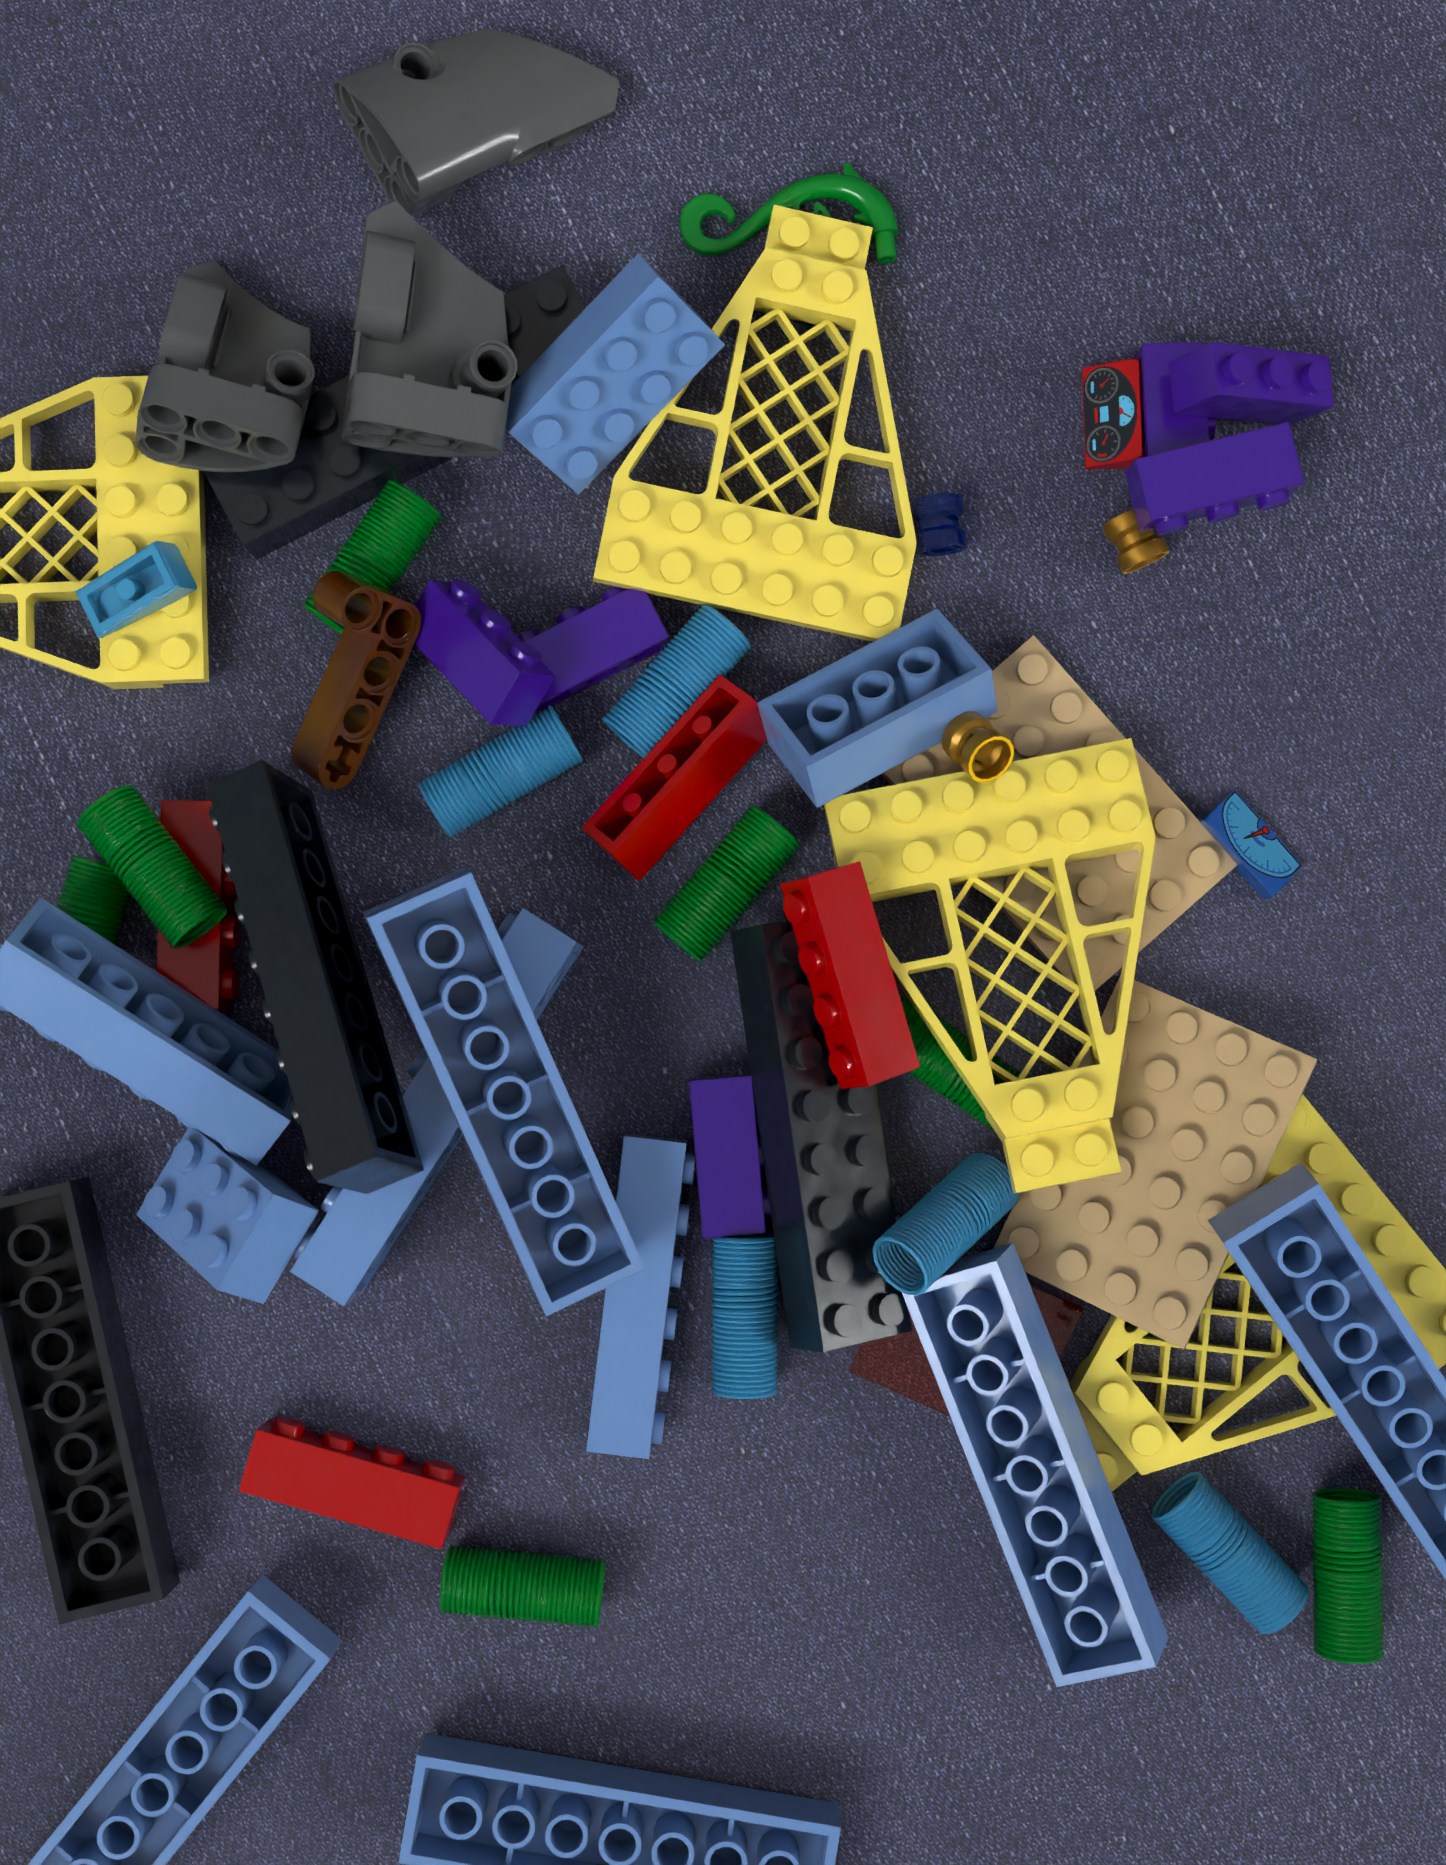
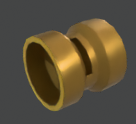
[1102,509,1170,574]
[942,711,1014,783]

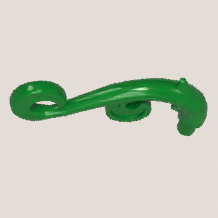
[679,163,899,264]

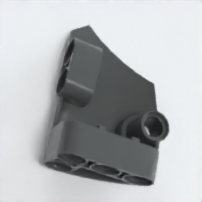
[333,29,620,217]
[342,200,518,458]
[135,261,315,472]

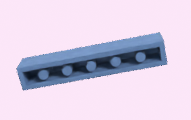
[586,1133,696,1459]

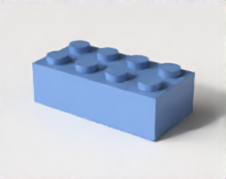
[506,253,725,495]
[757,609,997,808]

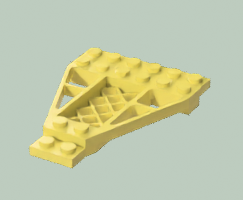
[593,205,917,642]
[0,375,209,689]
[824,738,1156,1194]
[1069,1094,1446,1492]

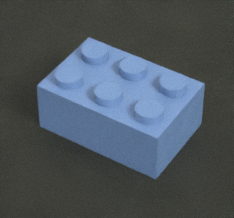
[136,1127,319,1304]

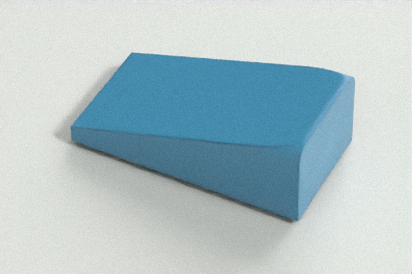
[75,540,197,638]

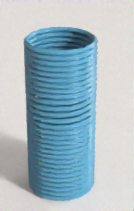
[603,604,751,758]
[418,705,583,838]
[872,1153,1019,1295]
[711,1233,778,1399]
[1152,1472,1309,1634]

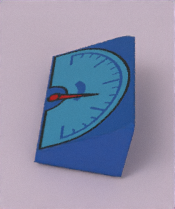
[1199,789,1303,900]

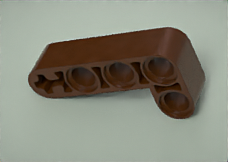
[291,570,422,790]

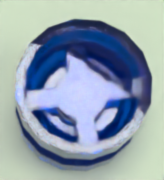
[912,493,968,556]

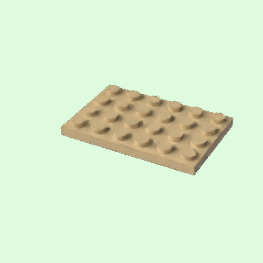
[882,635,1237,992]
[994,975,1317,1350]

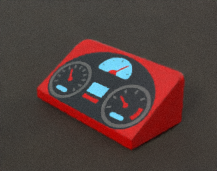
[1081,359,1143,470]

